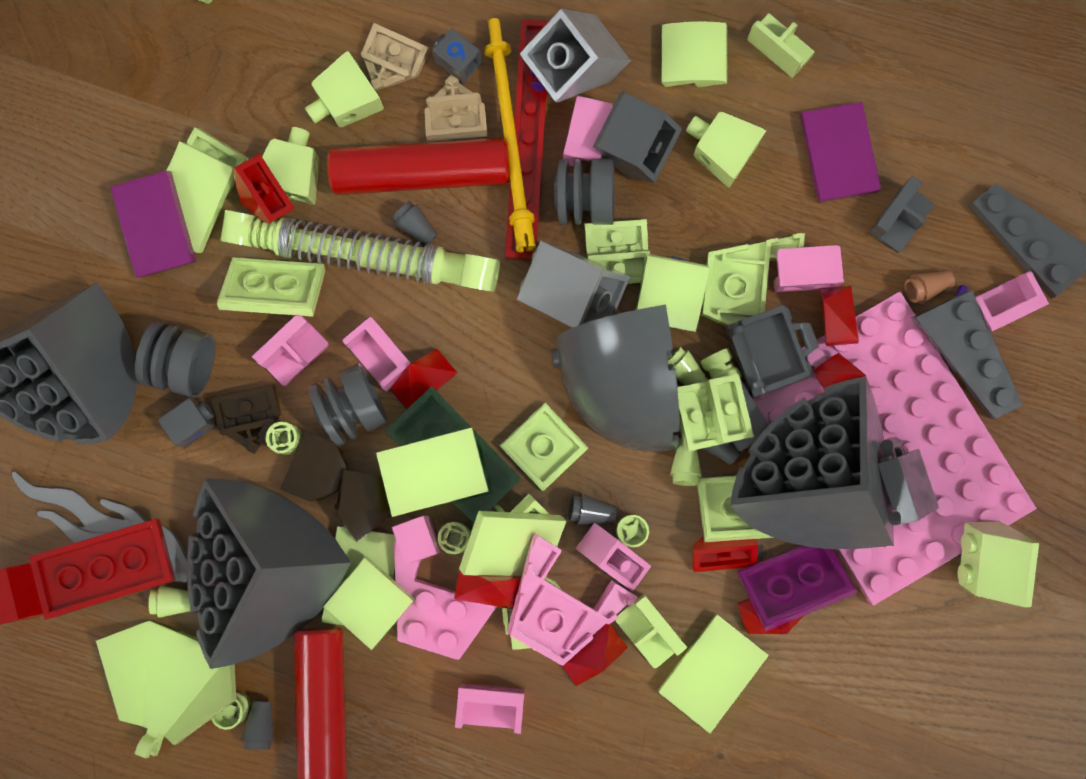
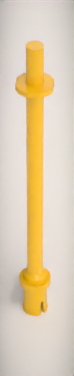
[484,18,536,252]

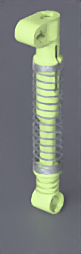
[220,210,500,292]

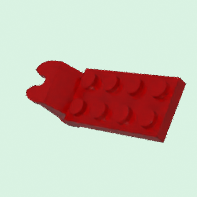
[0,519,176,625]

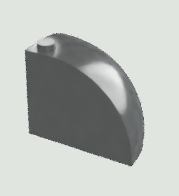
[0,283,137,444]
[551,305,680,452]
[730,376,894,549]
[187,479,352,669]

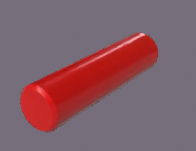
[327,138,510,195]
[293,627,347,779]

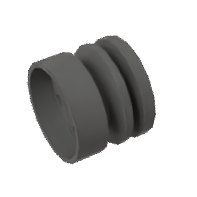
[554,158,615,225]
[135,321,215,398]
[309,363,388,446]

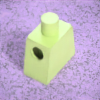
[305,51,384,127]
[686,112,766,188]
[263,127,319,205]

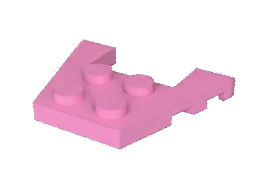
[507,533,638,666]
[394,540,497,660]

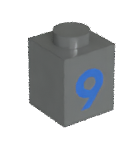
[432,28,482,85]
[158,398,216,448]

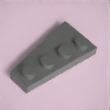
[969,184,1086,299]
[911,290,1023,419]

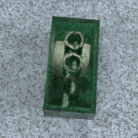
[385,386,522,523]

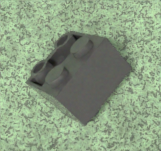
[593,92,682,183]

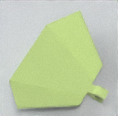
[96,621,236,758]

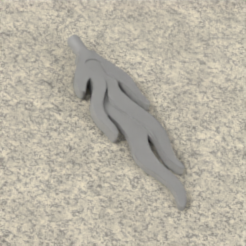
[12,472,187,583]

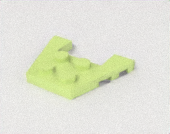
[701,233,805,333]

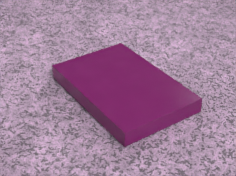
[800,102,881,203]
[110,171,197,278]
[737,545,856,631]

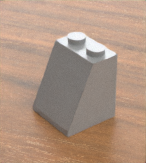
[520,9,631,102]
[517,241,630,328]

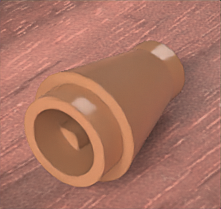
[904,270,955,304]

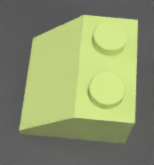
[957,521,1039,607]

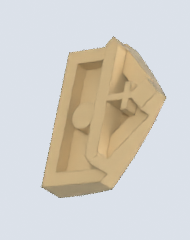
[361,23,431,90]
[424,74,488,142]

